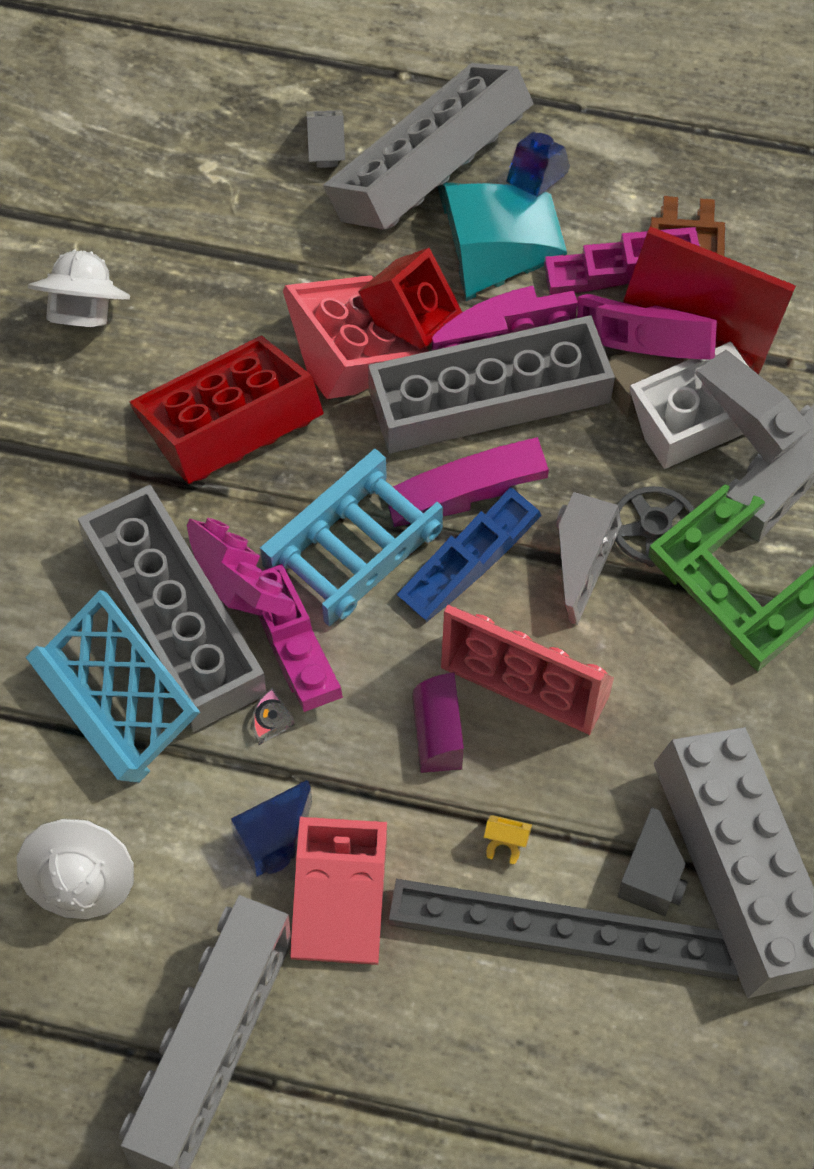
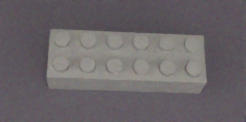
[323,63,534,230]
[368,315,615,454]
[78,484,267,732]
[653,727,814,998]
[119,895,291,1169]

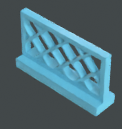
[26,590,200,783]

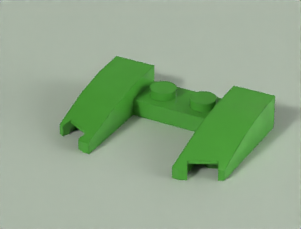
[648,484,814,672]

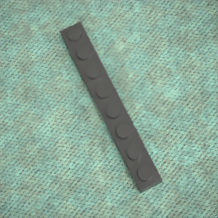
[389,879,739,981]

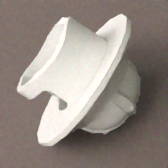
[28,250,130,327]
[17,819,134,919]

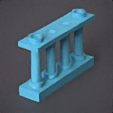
[260,449,443,627]

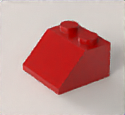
[358,248,462,349]

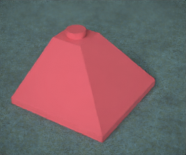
[283,275,429,399]

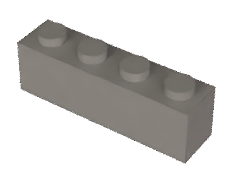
[726,405,814,543]

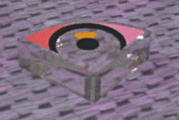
[252,687,295,745]

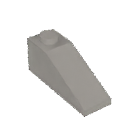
[695,350,812,465]
[556,492,622,625]

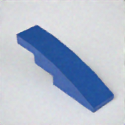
[397,487,542,622]

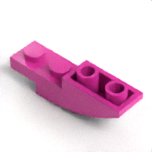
[432,286,578,351]
[577,294,717,360]
[187,518,294,617]
[258,564,343,712]

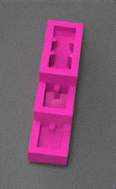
[544,227,699,295]
[387,437,549,527]

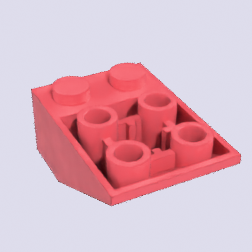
[290,817,387,965]

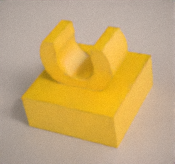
[484,815,532,864]

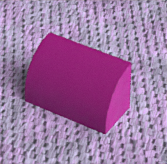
[412,672,464,773]

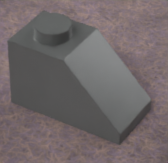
[617,807,688,917]

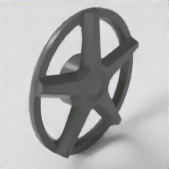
[615,486,694,567]

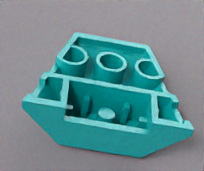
[438,182,567,301]

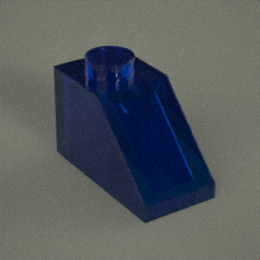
[506,132,570,197]
[231,780,312,877]

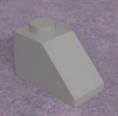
[306,110,345,168]

